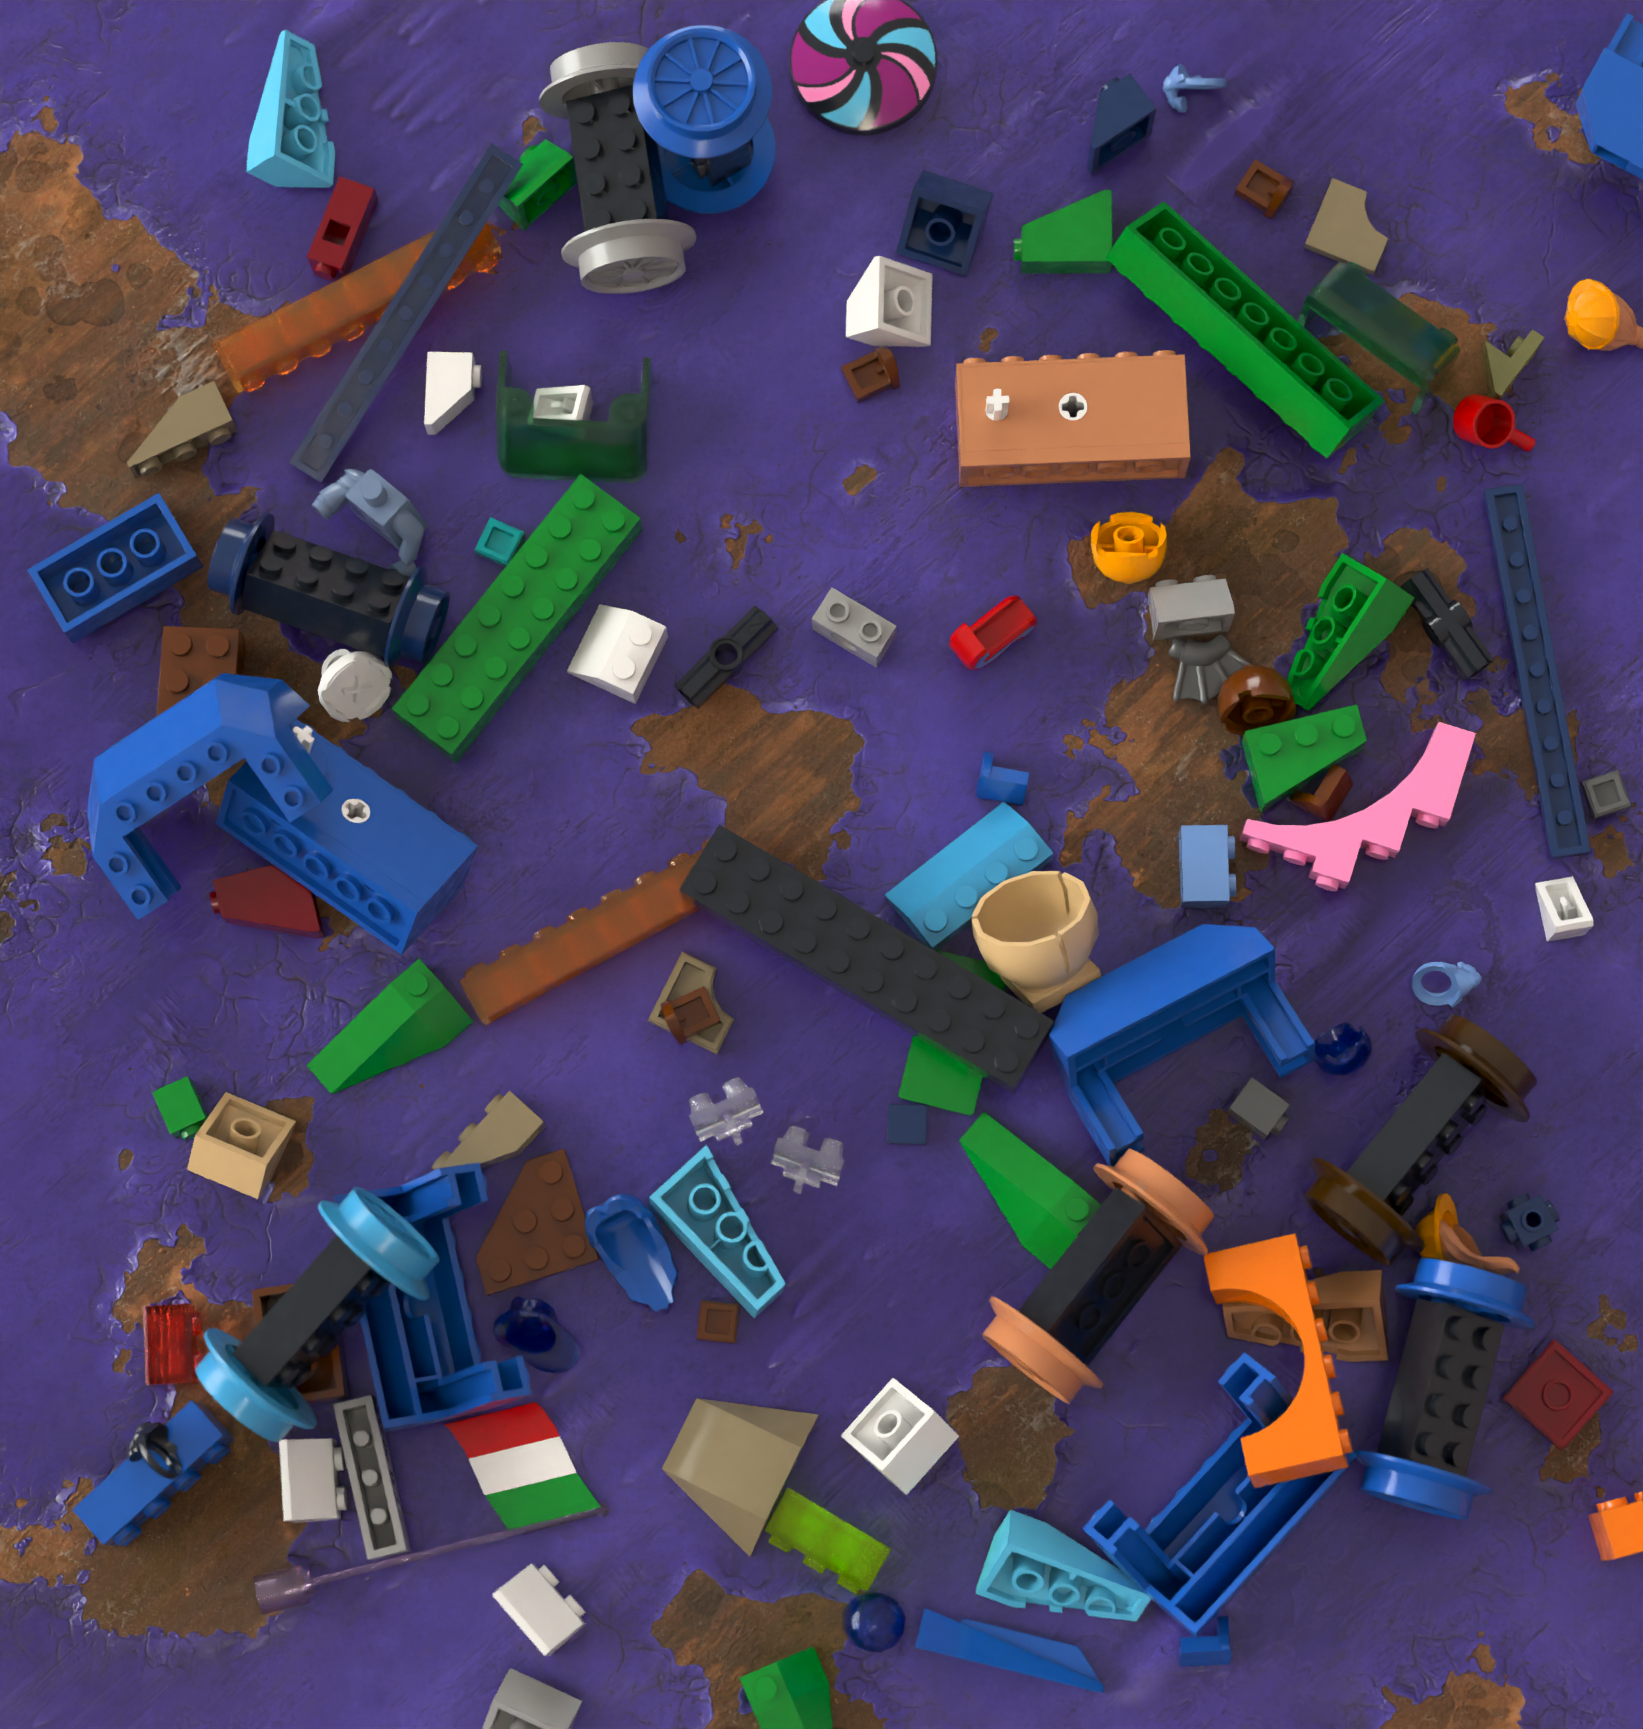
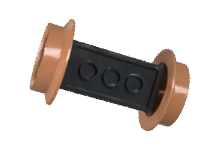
[982,1149,1215,1404]

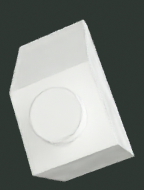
[424,352,482,435]

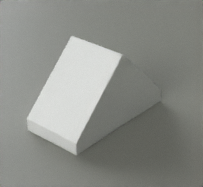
[528,385,593,438]
[1535,876,1594,942]

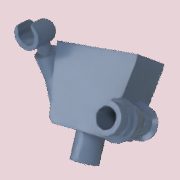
[311,469,429,577]

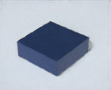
[887,1104,927,1146]

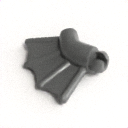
[1168,634,1250,704]

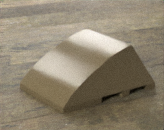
[662,1398,819,1557]

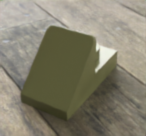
[1481,329,1545,400]

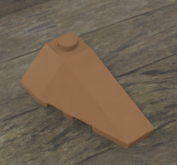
[1222,1270,1389,1362]

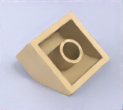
[187,1092,296,1199]

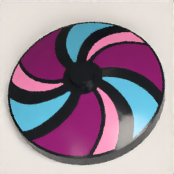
[789,0,937,135]

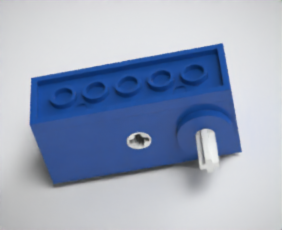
[216,719,478,955]

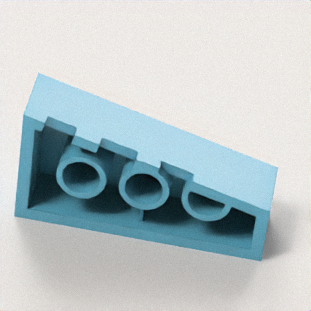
[648,1145,786,1319]

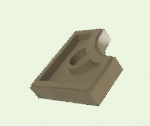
[1304,178,1388,275]
[648,952,734,1055]

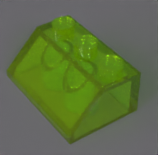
[765,1488,891,1594]

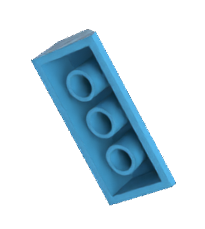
[884,802,1053,951]

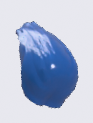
[585,1193,678,1312]

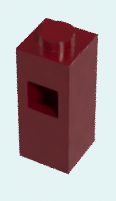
[307,177,378,281]

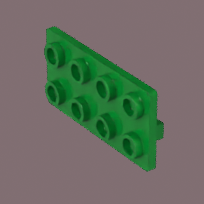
[899,950,1006,1116]

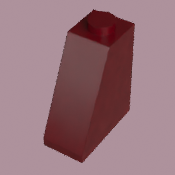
[209,865,325,939]

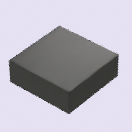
[1580,770,1631,820]

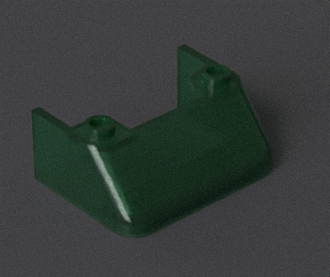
[1298,261,1460,414]
[496,350,654,483]

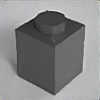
[1226,1077,1290,1140]

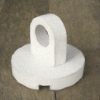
[318,649,392,722]

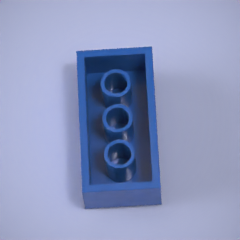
[27,493,203,643]
[72,1400,234,1547]

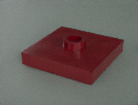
[1502,1339,1614,1451]

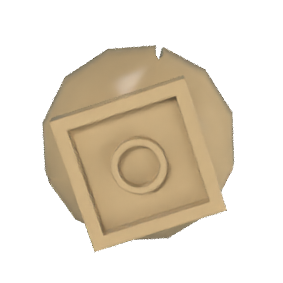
[971,871,1102,1013]

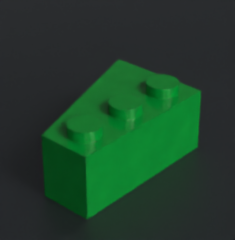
[1242,705,1367,813]

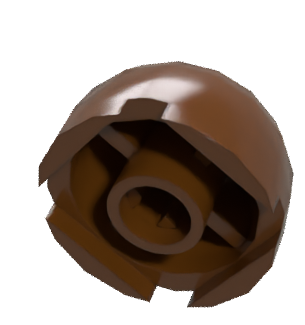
[1218,664,1296,736]

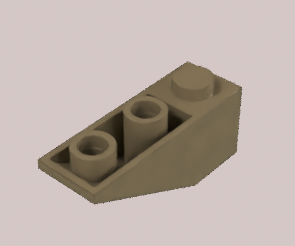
[127,381,238,478]
[431,1091,547,1170]

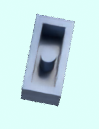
[1179,825,1236,908]

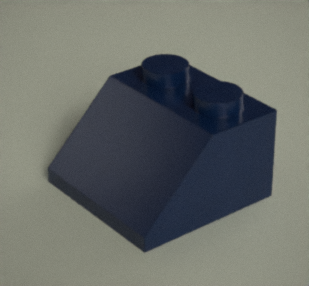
[1087,74,1156,175]
[896,170,994,276]

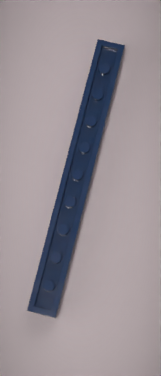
[289,143,523,483]
[1483,484,1591,860]

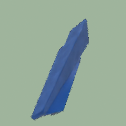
[915,1609,1104,1694]

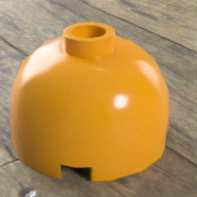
[1091,512,1167,584]

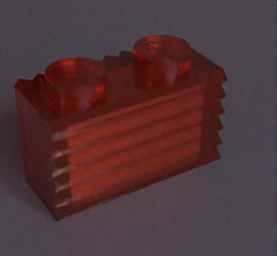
[143,1303,204,1387]

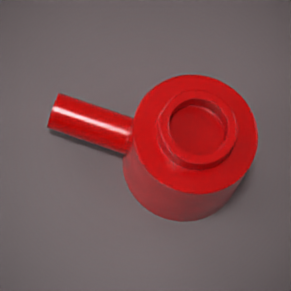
[1453,394,1535,452]

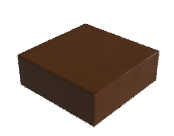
[697,1300,740,1344]

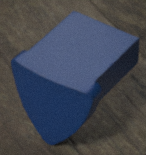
[976,751,1029,805]
[1178,1616,1232,1667]

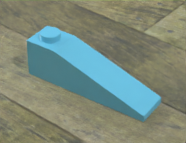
[246,30,335,188]
[976,1510,1151,1621]

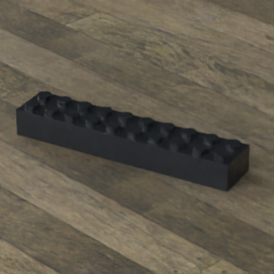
[679,824,1054,1095]

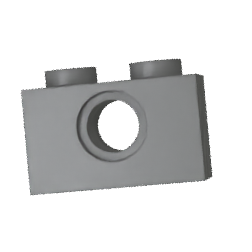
[812,587,897,668]

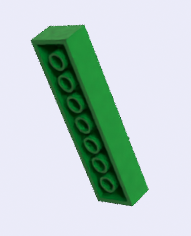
[1105,201,1385,459]
[392,474,643,764]

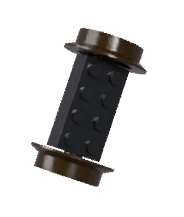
[1303,1014,1537,1266]

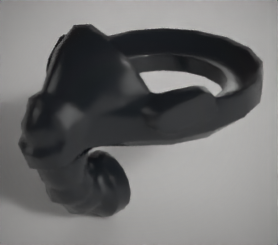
[127,1422,182,1479]

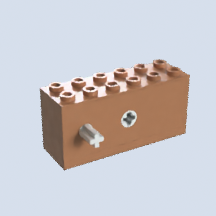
[955,350,1190,487]

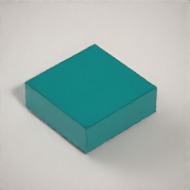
[474,517,525,567]

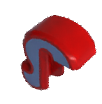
[949,595,1037,671]

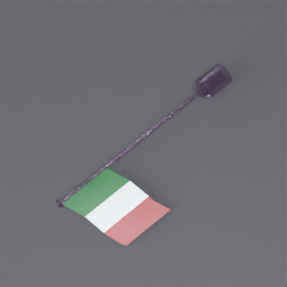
[254,1402,609,1615]

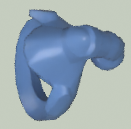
[1162,64,1227,113]
[1412,962,1482,1008]

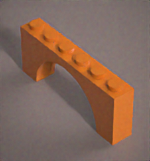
[1203,1233,1353,1488]

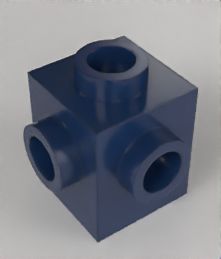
[1499,1193,1560,1252]

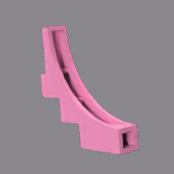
[1240,722,1476,891]

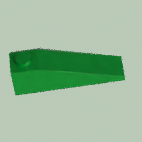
[1287,553,1414,711]
[306,958,474,1095]
[959,1112,1101,1270]
[740,1646,833,1729]

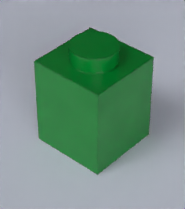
[152,1076,208,1141]

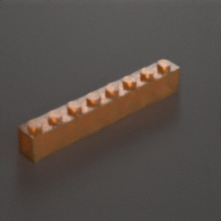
[212,222,503,393]
[459,838,710,1026]

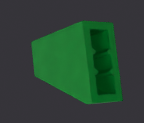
[1014,190,1112,274]

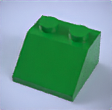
[498,139,578,231]

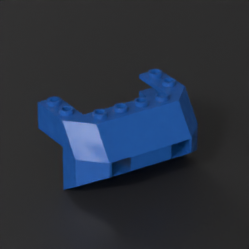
[1576,13,1643,180]
[87,673,333,920]
[1049,924,1315,1167]
[333,1162,531,1432]
[1083,1352,1358,1637]

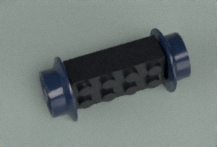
[208,513,450,668]

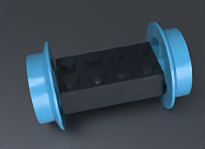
[195,1187,439,1442]

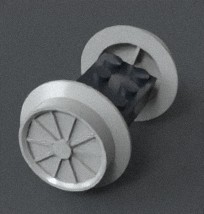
[539,42,696,294]

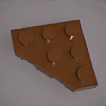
[476,1149,599,1296]

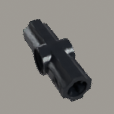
[1400,568,1494,680]
[674,606,778,709]

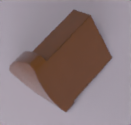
[1234,159,1295,219]
[841,346,900,403]
[1289,764,1353,822]
[661,986,721,1045]

